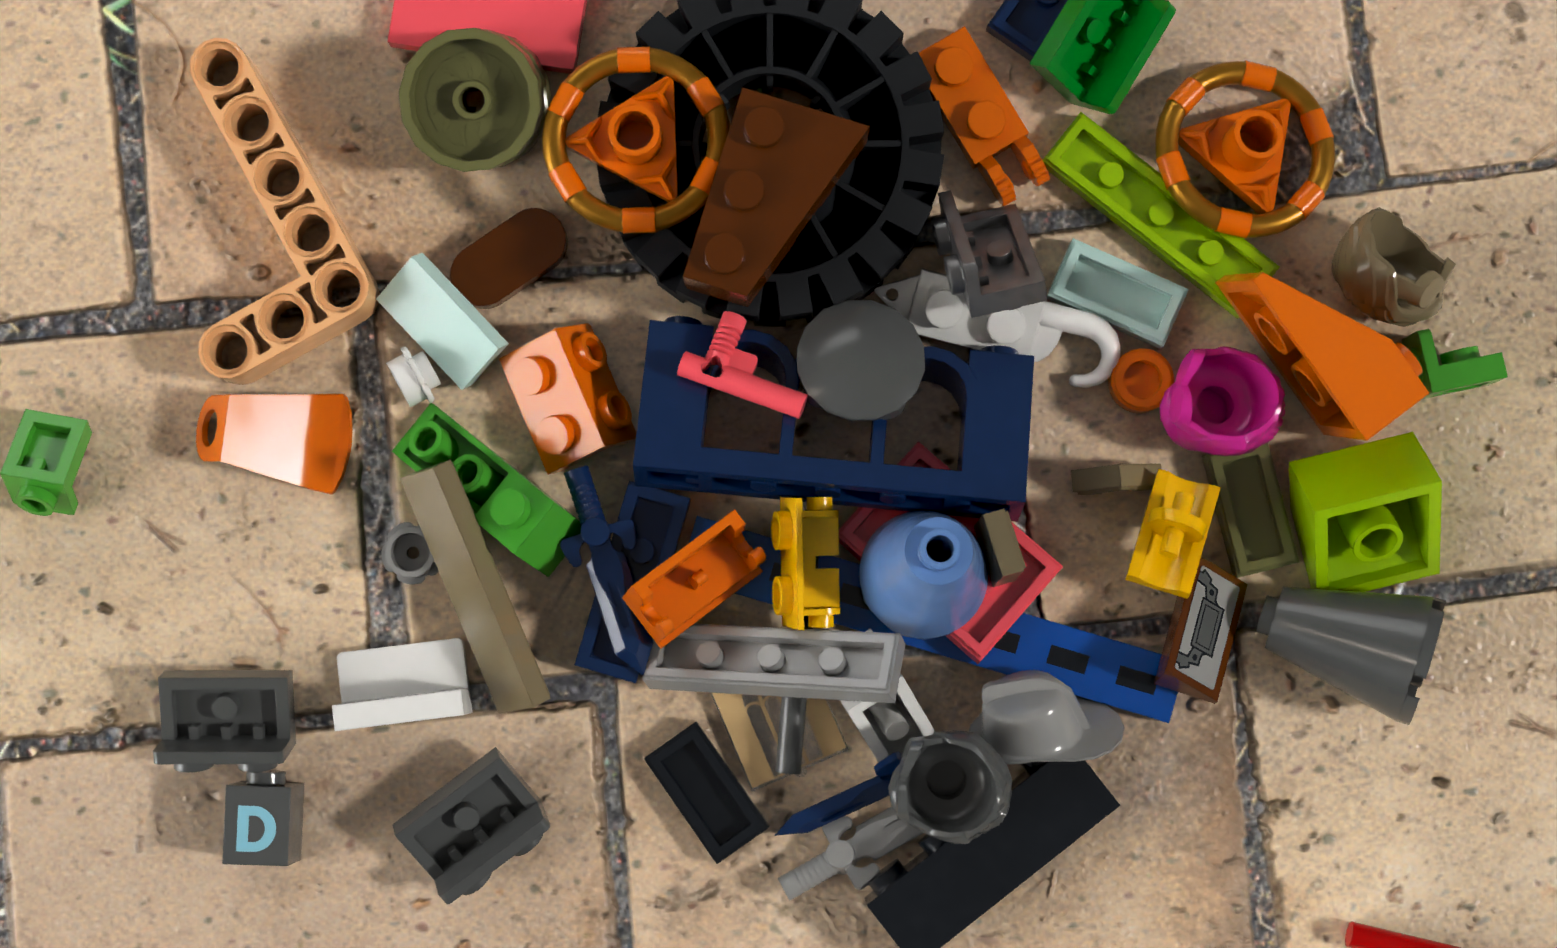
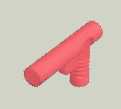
[677,311,808,419]

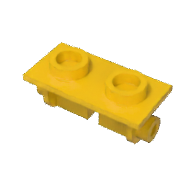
[771,497,840,630]

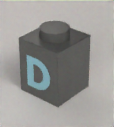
[222,770,304,866]

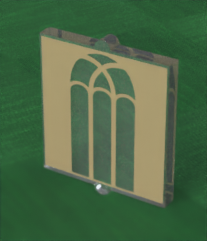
[711,693,849,792]

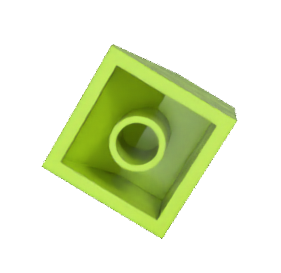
[1289,432,1442,592]

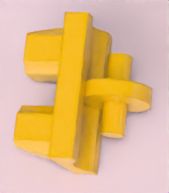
[1125,469,1221,599]

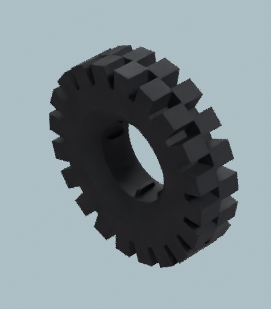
[597,0,944,327]

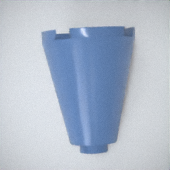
[858,510,988,640]

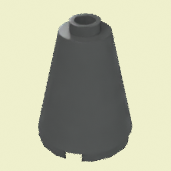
[1256,587,1446,725]

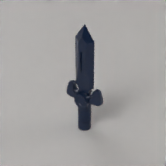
[560,465,653,675]
[774,752,902,836]

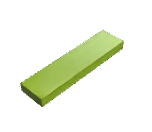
[1043,112,1280,319]

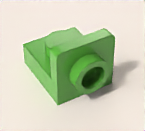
[1402,329,1508,399]
[0,409,92,516]

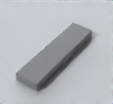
[642,624,906,703]

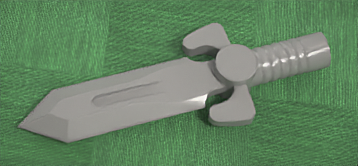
[778,807,923,900]

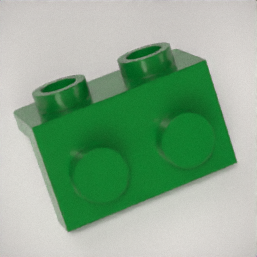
[1029,0,1176,114]

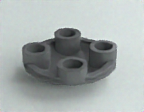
[797,300,925,421]

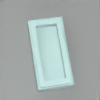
[1047,238,1189,349]
[376,252,509,390]

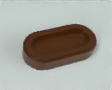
[450,208,568,309]

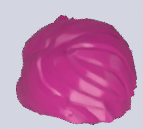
[1160,346,1286,456]

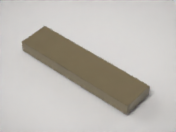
[400,460,551,714]

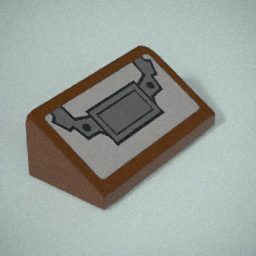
[1154,558,1248,704]

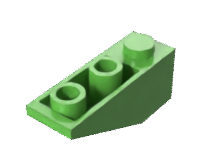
[392,403,581,577]

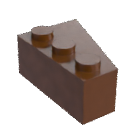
[683,87,870,307]

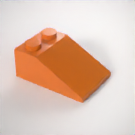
[1215,272,1429,441]

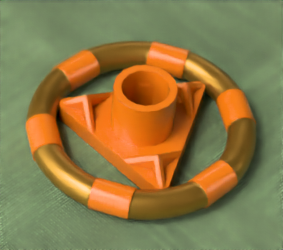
[542,46,730,234]
[1155,60,1335,238]

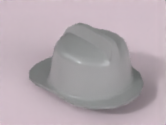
[969,670,1124,764]

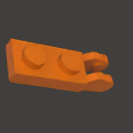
[919,26,1050,206]

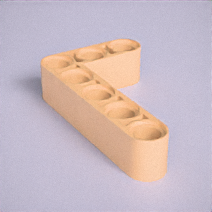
[190,38,380,385]

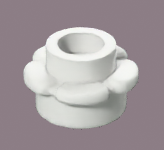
[386,346,441,407]

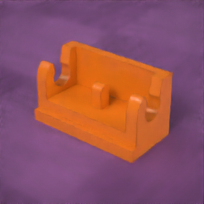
[622,509,766,649]

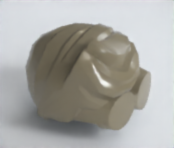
[1331,207,1456,327]

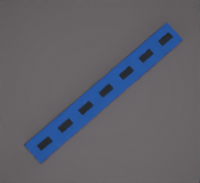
[689,516,1178,723]

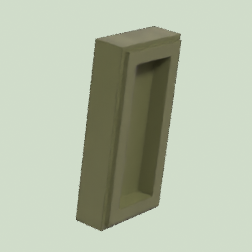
[1202,443,1299,578]

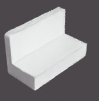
[332,638,473,731]

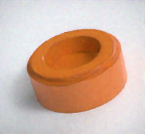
[1108,348,1174,413]

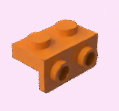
[499,323,637,475]

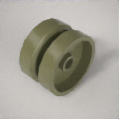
[399,28,552,172]

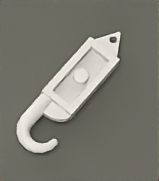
[874,268,1121,388]

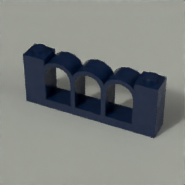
[633,316,1034,522]

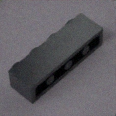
[865,760,1120,948]

